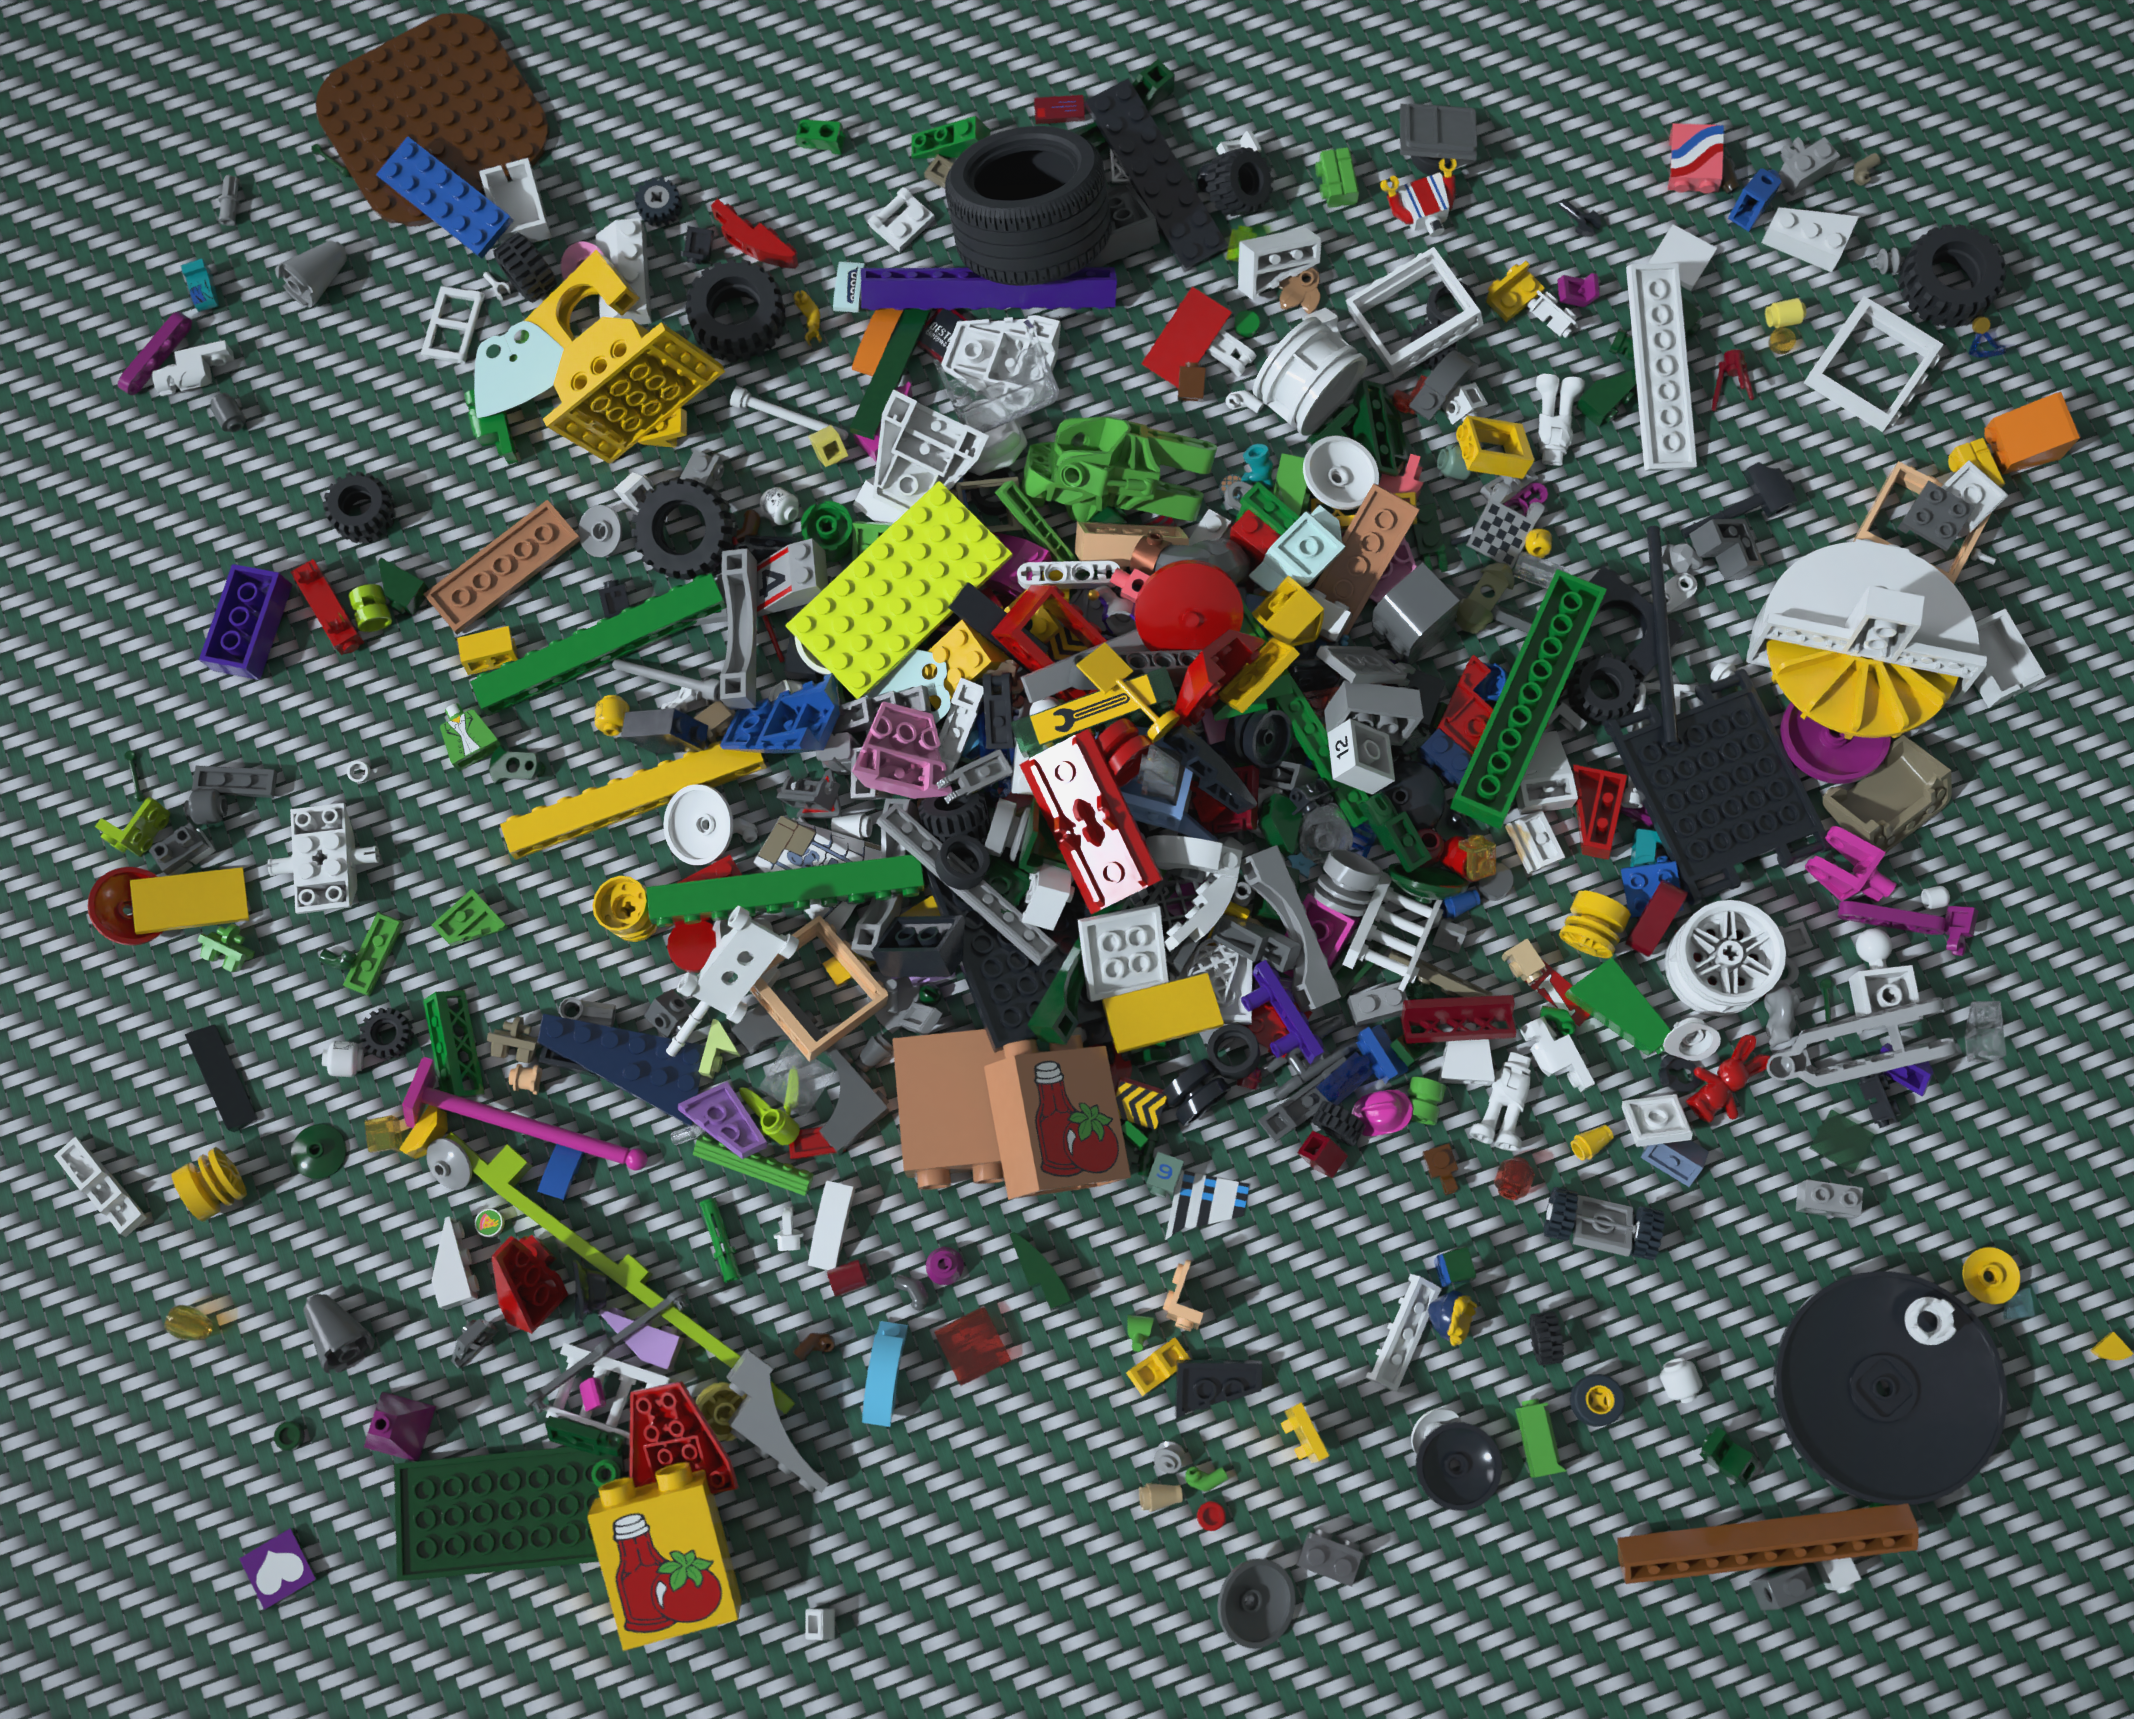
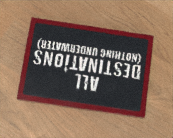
[916,308,969,364]

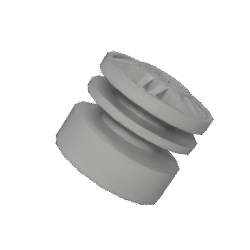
[984,798,1031,862]
[1312,849,1383,917]

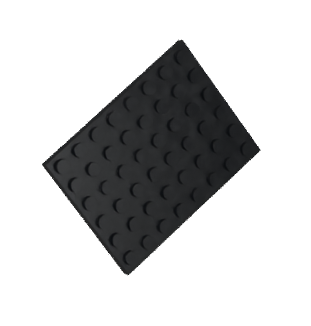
[921,836,1107,1053]

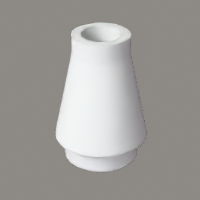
[831,813,873,840]

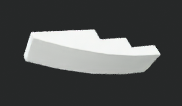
[54,1137,147,1237]

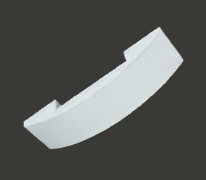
[938,678,984,777]

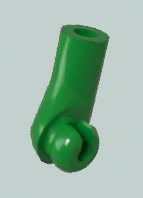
[1540,1005,1576,1036]

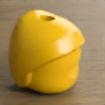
[1525,528,1552,558]

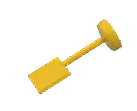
[1076,642,1180,743]

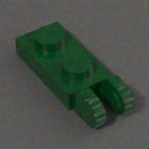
[1411,503,1448,572]

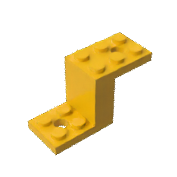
[922,589,1063,710]

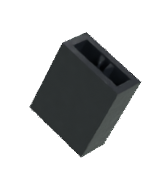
[621,708,708,754]

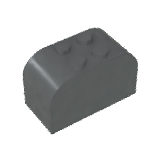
[1372,562,1460,665]

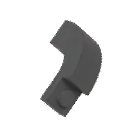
[1409,349,1479,422]

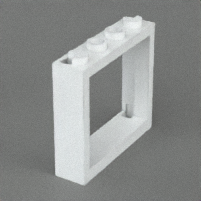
[1346,247,1484,378]
[1804,296,1943,432]

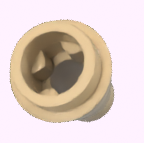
[1139,1483,1183,1513]

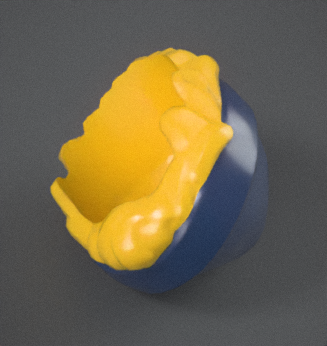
[1428,1290,1477,1346]

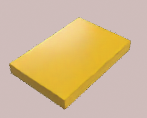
[1218,638,1300,713]

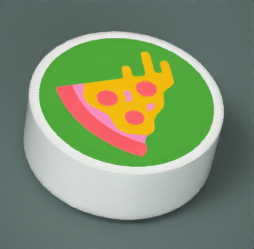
[475,1209,505,1238]

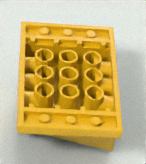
[543,317,726,464]

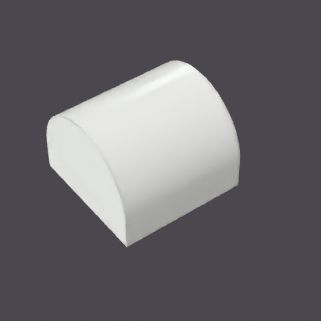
[805,1609,835,1640]

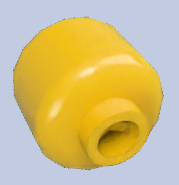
[595,695,630,736]

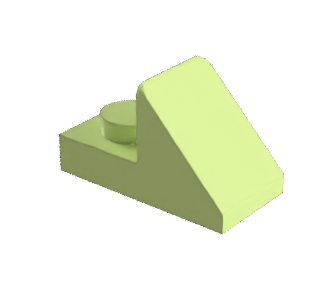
[699,1019,741,1079]

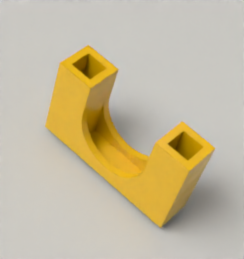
[524,250,640,349]

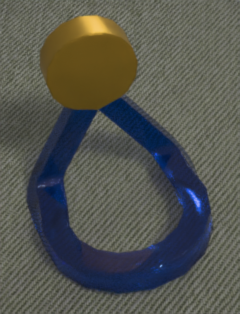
[1969,317,2007,358]

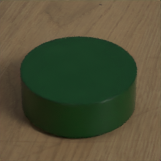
[274,1422,305,1451]

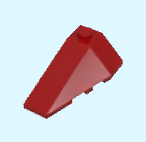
[492,1236,568,1334]

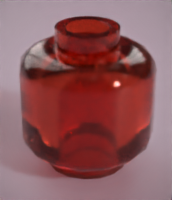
[1494,1157,1535,1200]

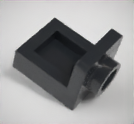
[680,226,714,265]

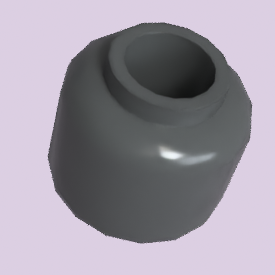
[184,789,228,825]

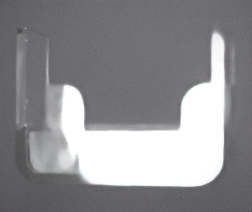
[933,320,1059,433]

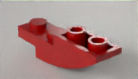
[711,199,799,269]

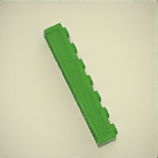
[995,480,1078,573]
[693,1134,814,1196]

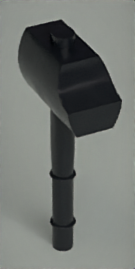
[1681,461,1798,539]

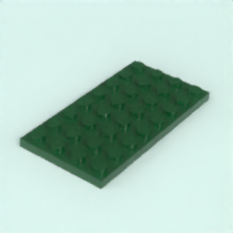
[394,1447,625,1582]

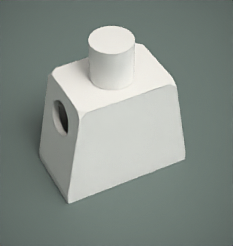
[1438,1023,1495,1086]

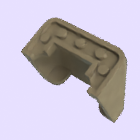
[1822,735,1952,853]

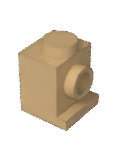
[694,701,736,744]
[1501,938,1546,984]

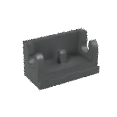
[776,776,840,812]

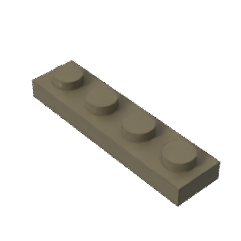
[1388,949,1493,997]

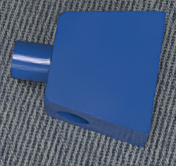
[1728,169,1782,232]

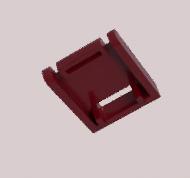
[1203,765,1259,835]

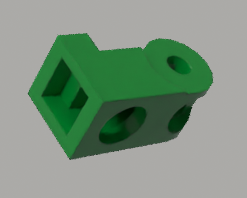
[795,120,846,155]

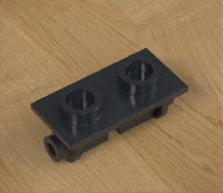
[1289,779,1339,816]
[1858,1073,1902,1129]

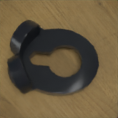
[1658,1054,1701,1093]

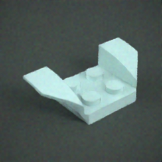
[1249,505,1345,592]

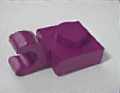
[1944,906,1979,956]

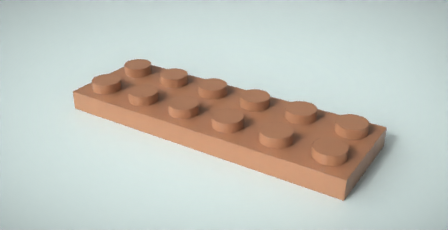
[1314,483,1420,642]
[424,500,580,635]

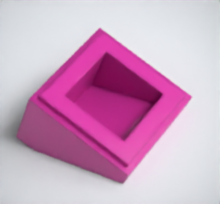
[579,1377,606,1412]

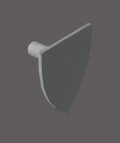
[867,972,920,1034]

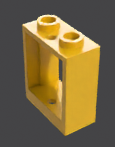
[1456,415,1534,479]

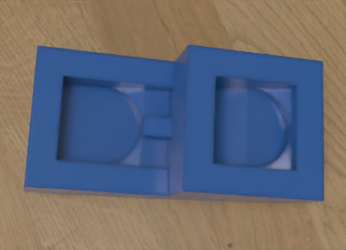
[537,1144,585,1200]

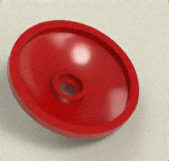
[87,867,164,946]

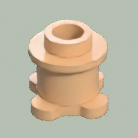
[509,1064,542,1095]

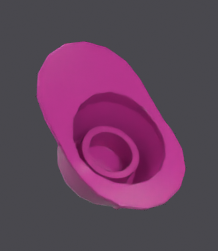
[1352,1090,1413,1136]

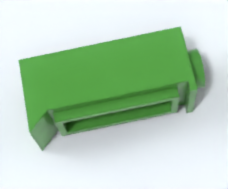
[1515,1399,1566,1478]

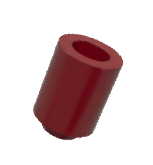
[827,1259,871,1297]

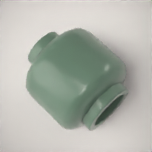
[1437,444,1475,480]

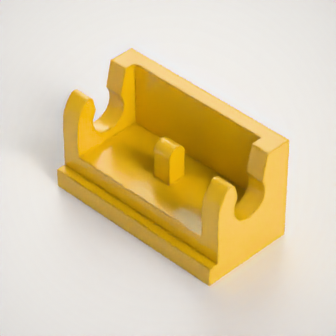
[457,626,519,675]

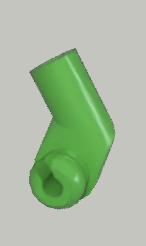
[1185,1467,1229,1492]

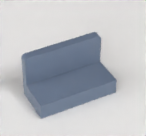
[1641,1140,1709,1187]

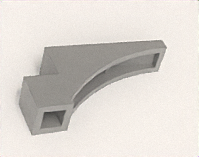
[726,1349,828,1493]

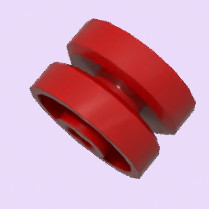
[1096,718,1156,788]

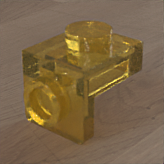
[1458,835,1496,881]

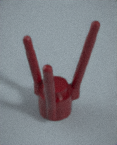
[1711,349,1754,411]

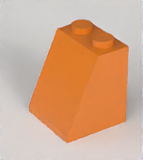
[1984,392,2080,475]

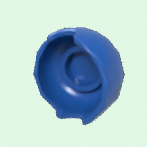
[1473,662,1509,703]

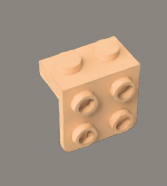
[1163,1259,1204,1332]

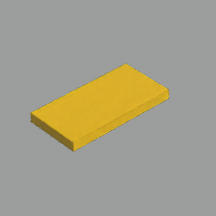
[130,867,249,935]
[1102,973,1224,1053]

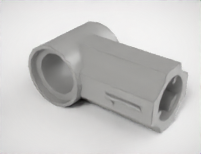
[559,997,616,1027]

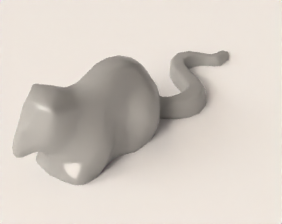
[1764,926,1800,1047]

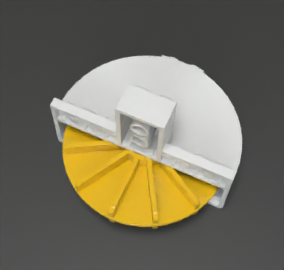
[1746,539,1987,740]

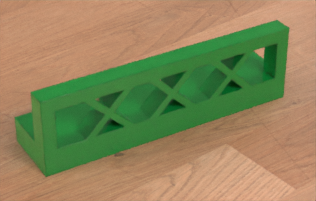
[423,990,485,1098]

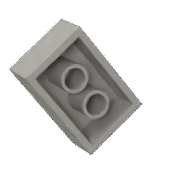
[1324,681,1423,746]

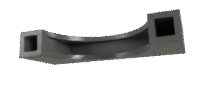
[731,987,889,1156]

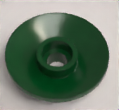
[291,1124,347,1179]

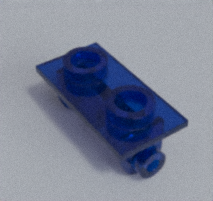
[1316,1052,1374,1106]

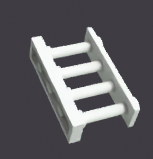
[1342,872,1444,991]
[542,1343,674,1445]

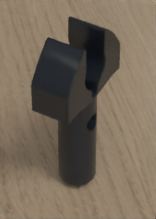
[1558,199,1601,237]

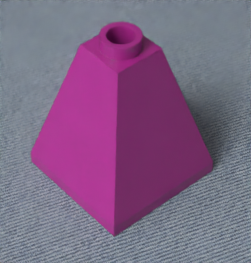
[364,1392,437,1462]

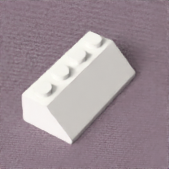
[595,218,652,324]

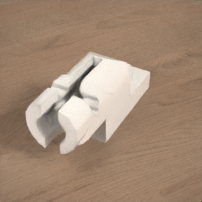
[152,340,235,397]
[1520,1017,1595,1093]

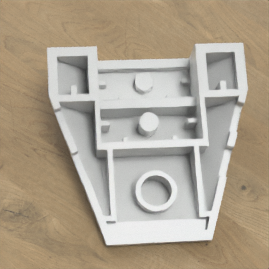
[940,315,1061,414]
[872,390,989,513]

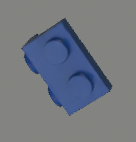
[1356,1025,1408,1085]

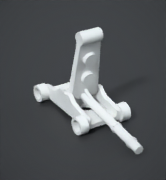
[666,906,799,1057]

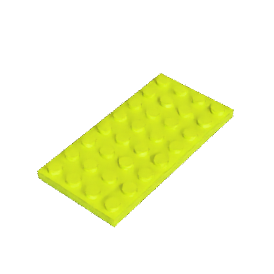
[785,481,1013,699]

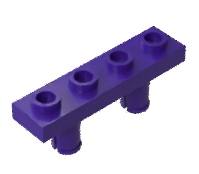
[1241,960,1324,1065]

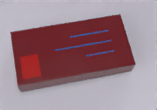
[1034,95,1085,124]

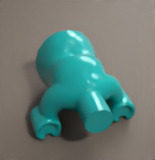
[1241,444,1274,488]

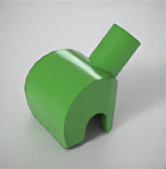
[1127,1315,1154,1352]

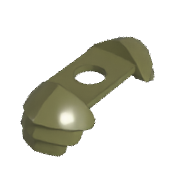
[1456,562,1514,633]

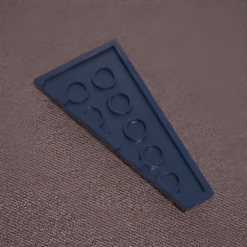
[537,1014,705,1127]

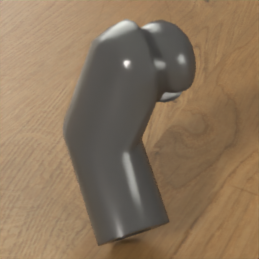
[894,1274,929,1311]

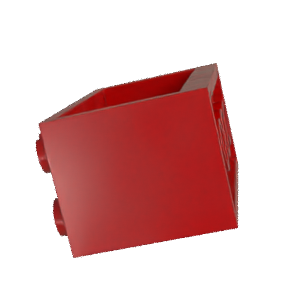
[991,585,1109,703]

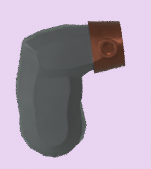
[1130,532,1251,586]

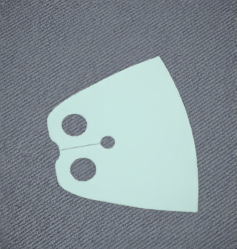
[475,321,564,418]
[866,649,951,735]

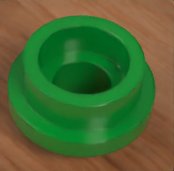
[592,1459,621,1487]

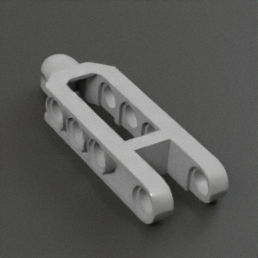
[1767,997,1958,1088]

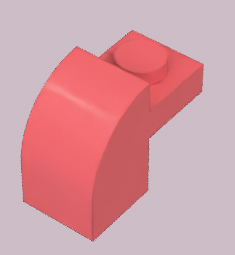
[1379,454,1423,503]

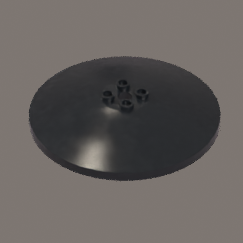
[1773,1271,2007,1505]

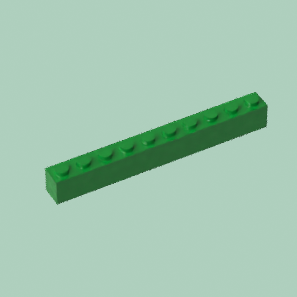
[470,573,727,716]
[646,855,924,927]

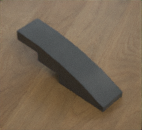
[831,685,931,736]

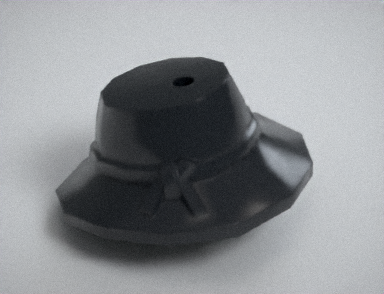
[572,1259,607,1326]

